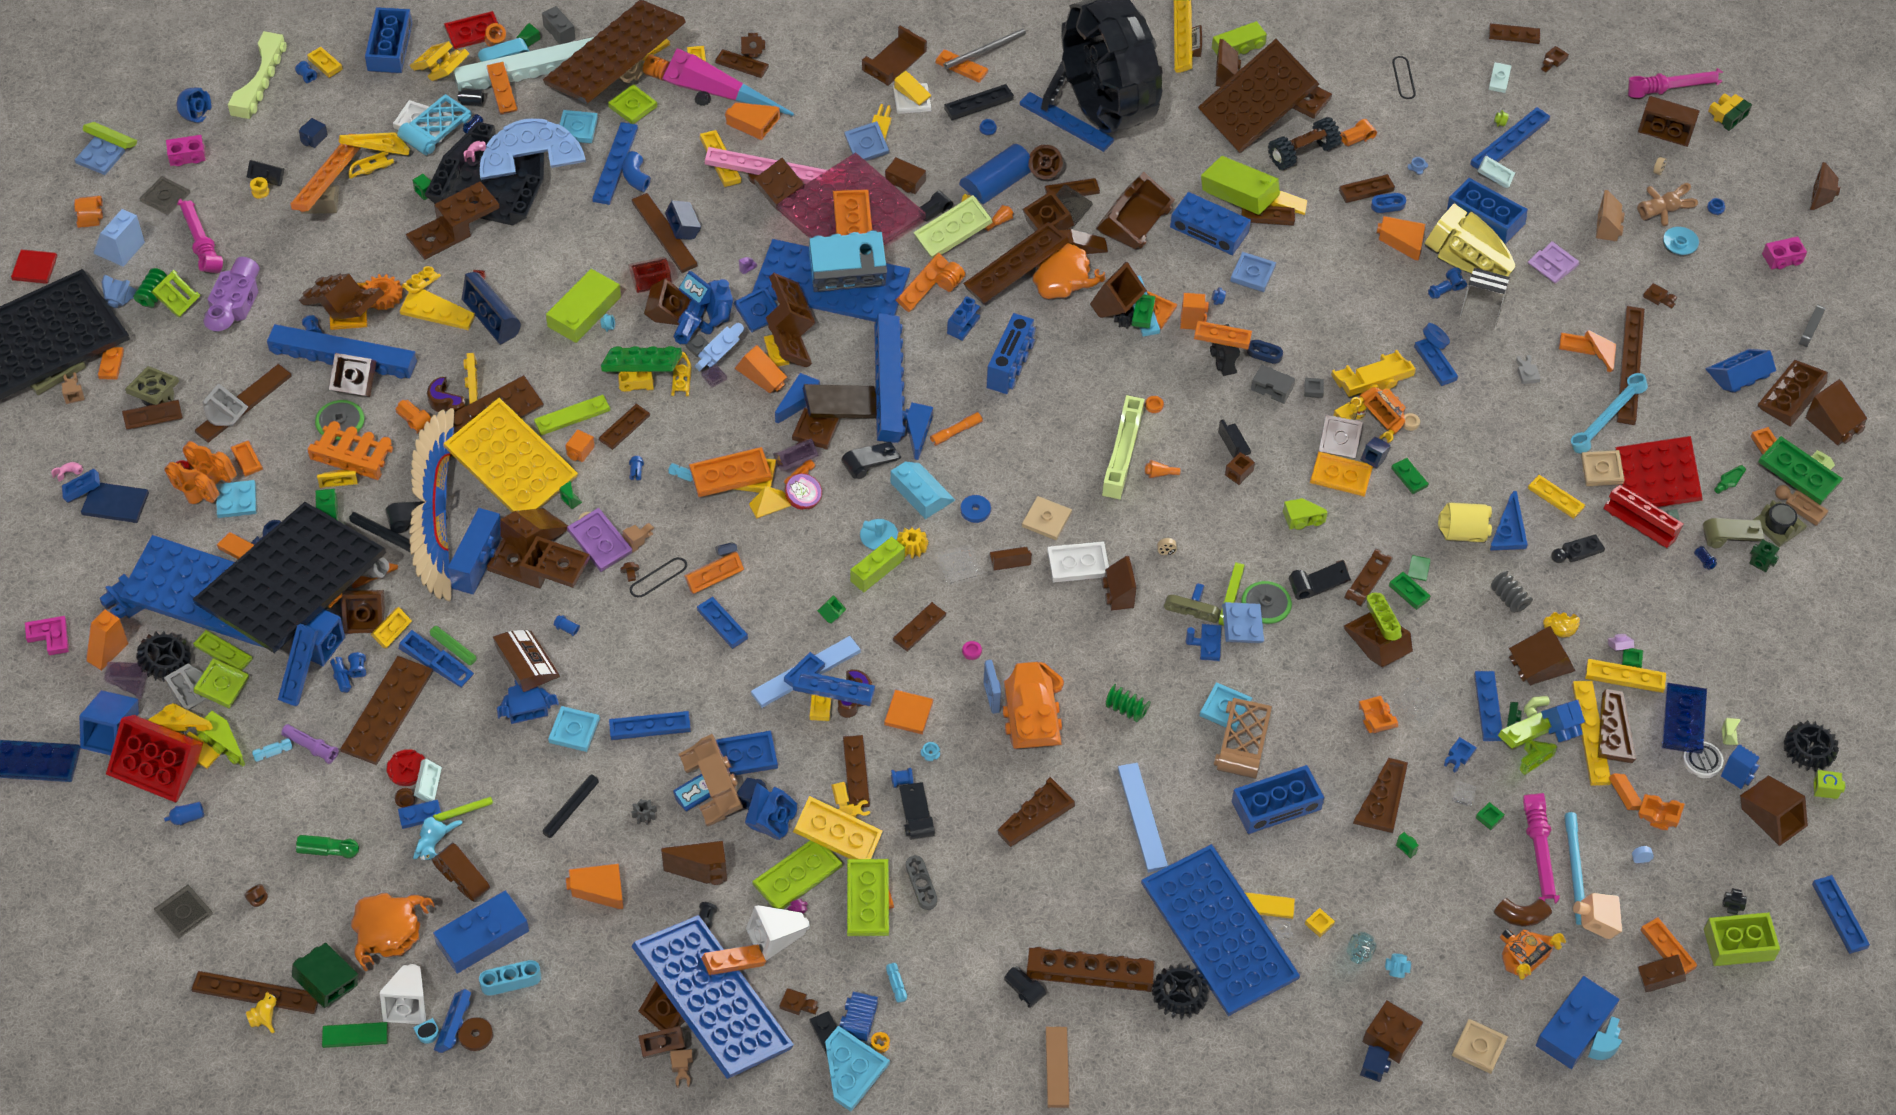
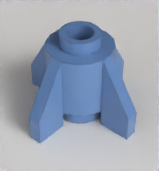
[101,275,137,308]

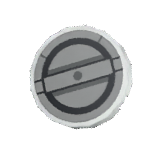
[1682,741,1724,778]

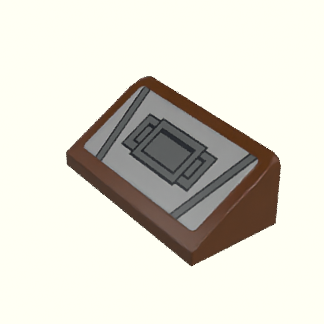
[1192,25,1202,57]

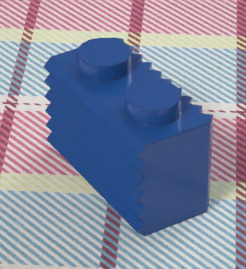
[1721,745,1760,789]
[840,991,878,1042]

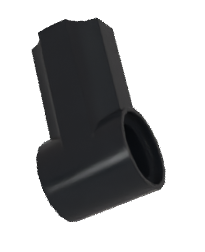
[917,191,953,221]
[1004,966,1046,1008]

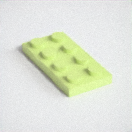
[914,195,993,258]

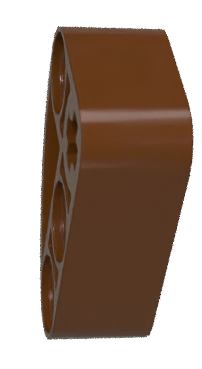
[432,842,490,902]

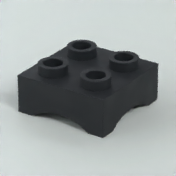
[1210,324,1240,376]

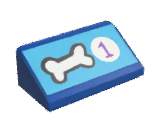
[679,271,712,305]
[673,774,711,811]

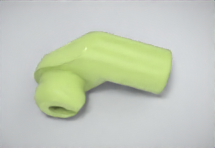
[1524,696,1550,717]

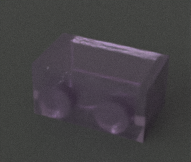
[773,438,819,471]

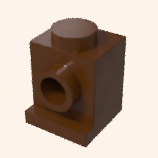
[1225,452,1255,485]

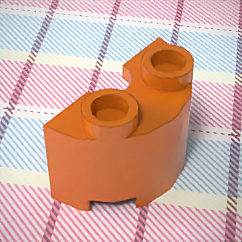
[74,195,103,228]
[1359,696,1398,733]
[1638,794,1685,830]

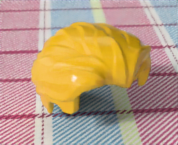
[1543,612,1580,638]

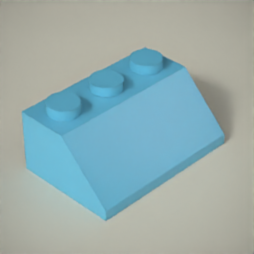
[890,461,955,519]

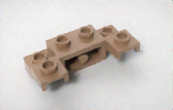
[678,734,743,826]

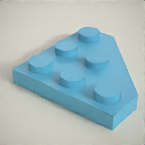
[825,1026,890,1111]

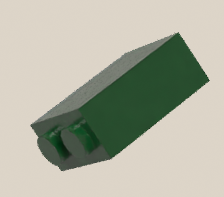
[292,943,359,1008]

